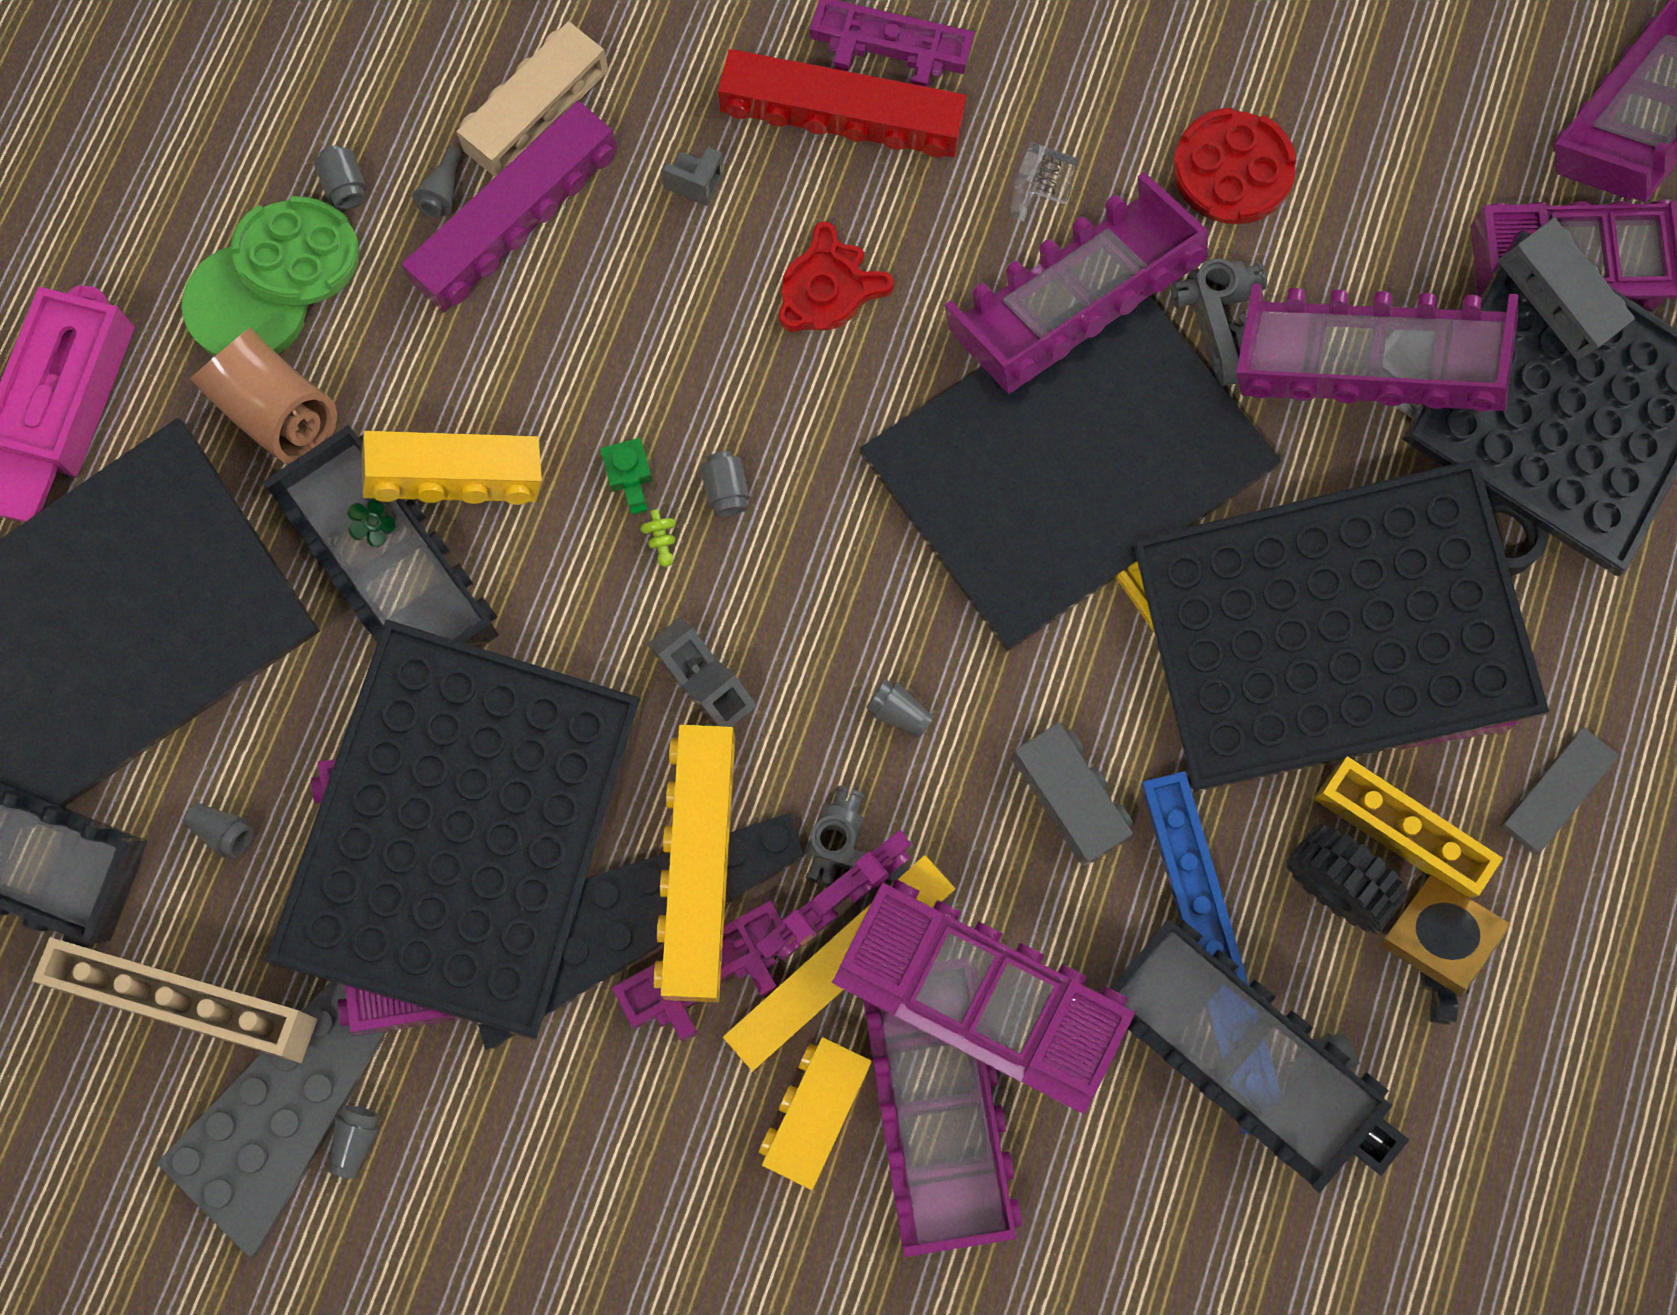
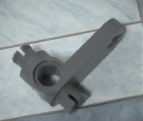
[1171,259,1267,386]
[805,786,910,887]

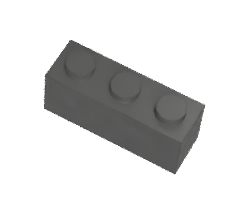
[1497,217,1635,361]
[1011,723,1133,869]

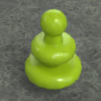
[640,509,675,567]

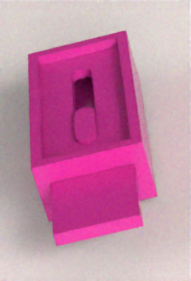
[0,285,135,523]

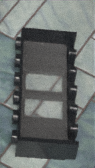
[262,425,499,648]
[0,782,147,948]
[1110,919,1393,1193]

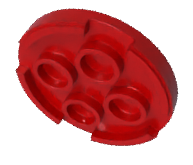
[1173,108,1297,224]

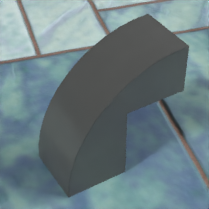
[647,618,757,727]

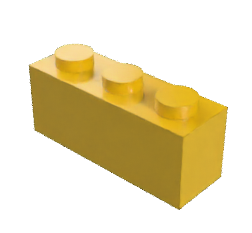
[758,1037,872,1190]

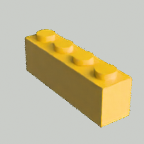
[361,431,542,505]
[1314,756,1503,898]

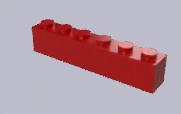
[718,49,967,158]

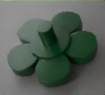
[347,499,395,548]

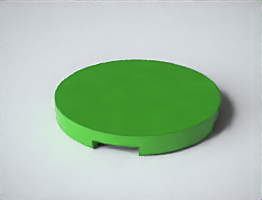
[231,196,359,305]
[182,246,308,357]

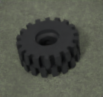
[1286,824,1408,933]

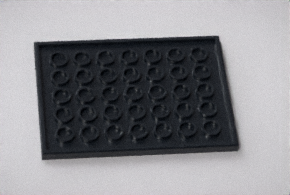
[860,273,1282,652]
[0,418,320,830]
[1133,459,1549,793]
[265,619,641,1040]

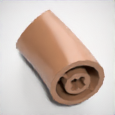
[190,327,337,464]

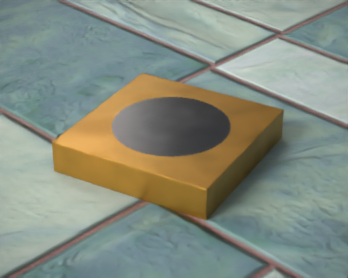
[1382,875,1511,997]

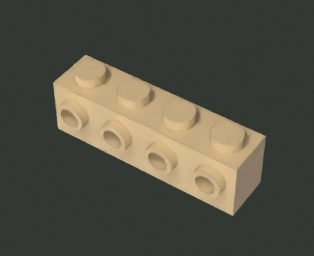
[456,21,609,177]

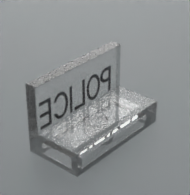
[1010,142,1078,221]

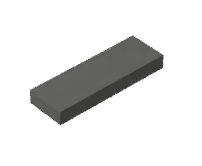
[1500,727,1619,855]

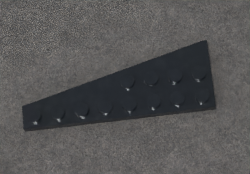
[478,813,804,1051]

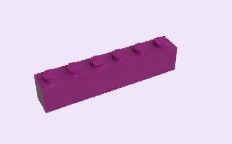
[401,100,617,313]

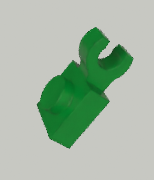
[600,437,653,515]

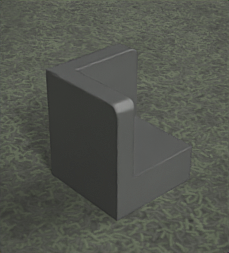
[661,147,725,206]

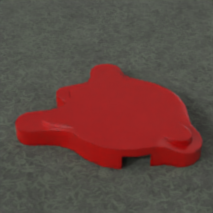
[779,221,894,332]

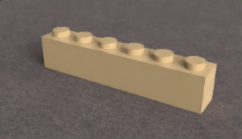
[32,937,318,1064]

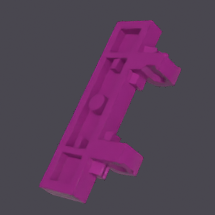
[810,0,975,87]
[756,830,913,960]
[612,900,782,1043]

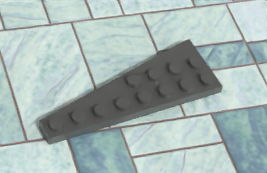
[156,981,387,1258]

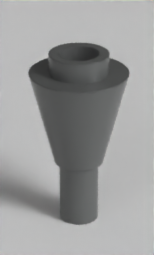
[412,146,463,217]

